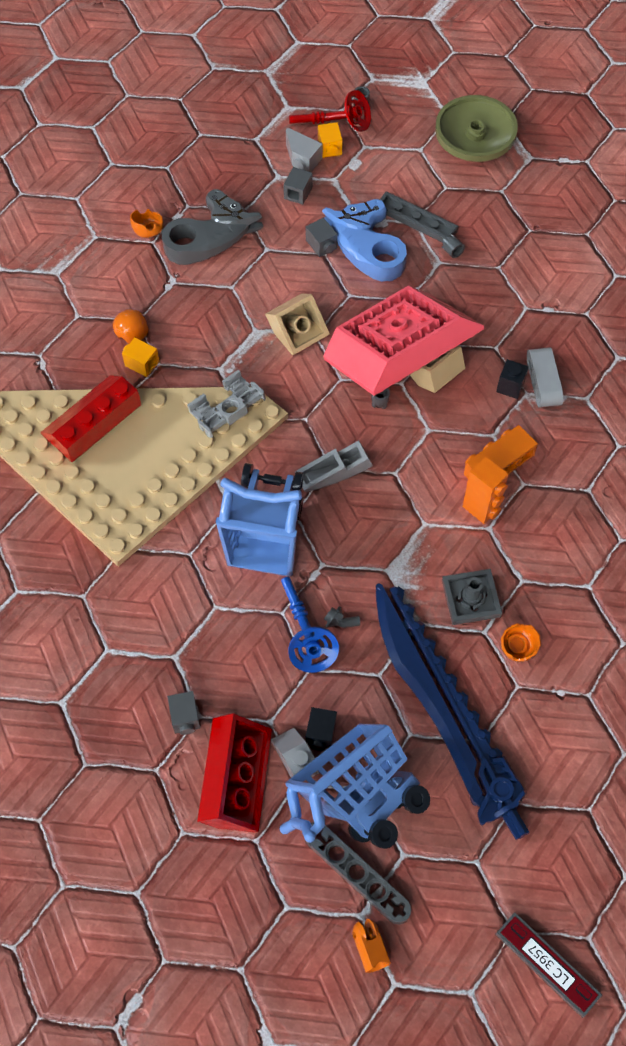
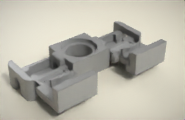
[187,370,266,438]

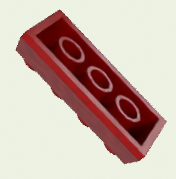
[41,375,141,462]
[197,713,272,833]

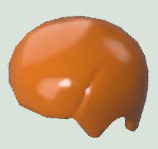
[130,209,164,238]
[112,309,149,344]
[500,623,541,662]

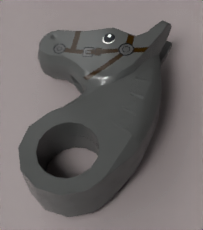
[162,189,263,265]

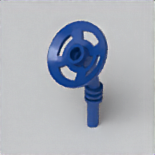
[281,576,339,673]

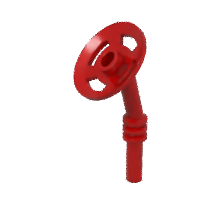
[289,90,371,132]

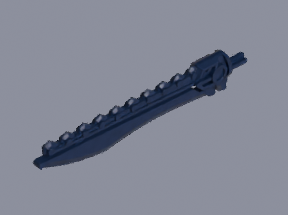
[376,583,530,840]

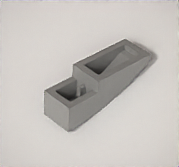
[295,440,373,492]

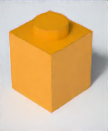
[318,122,342,158]
[122,337,160,377]

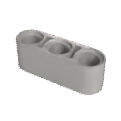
[527,347,563,408]

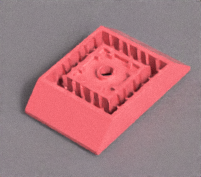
[323,286,484,396]

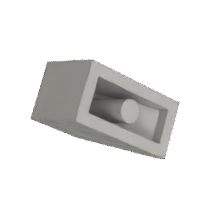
[286,128,322,172]
[271,728,319,782]

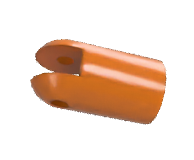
[352,919,391,973]

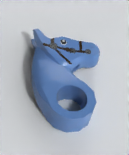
[322,199,407,282]

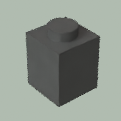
[283,167,313,205]
[306,217,338,257]
[167,691,200,735]

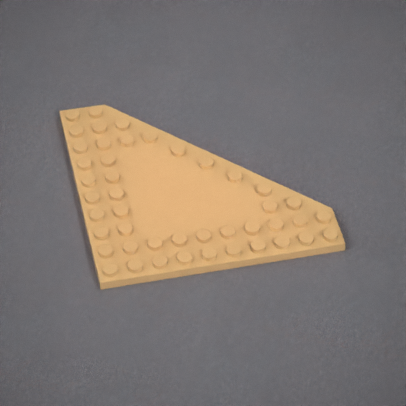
[0,387,288,567]

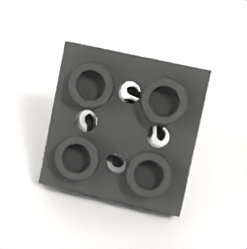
[442,569,502,625]

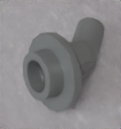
[324,606,360,628]

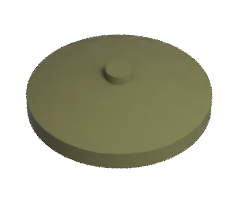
[435,95,518,162]

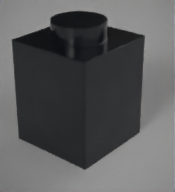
[496,359,529,399]
[305,707,337,751]

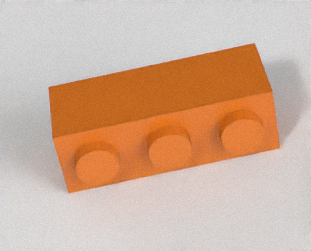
[464,425,538,478]
[462,456,509,524]

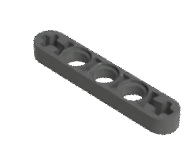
[305,822,411,925]

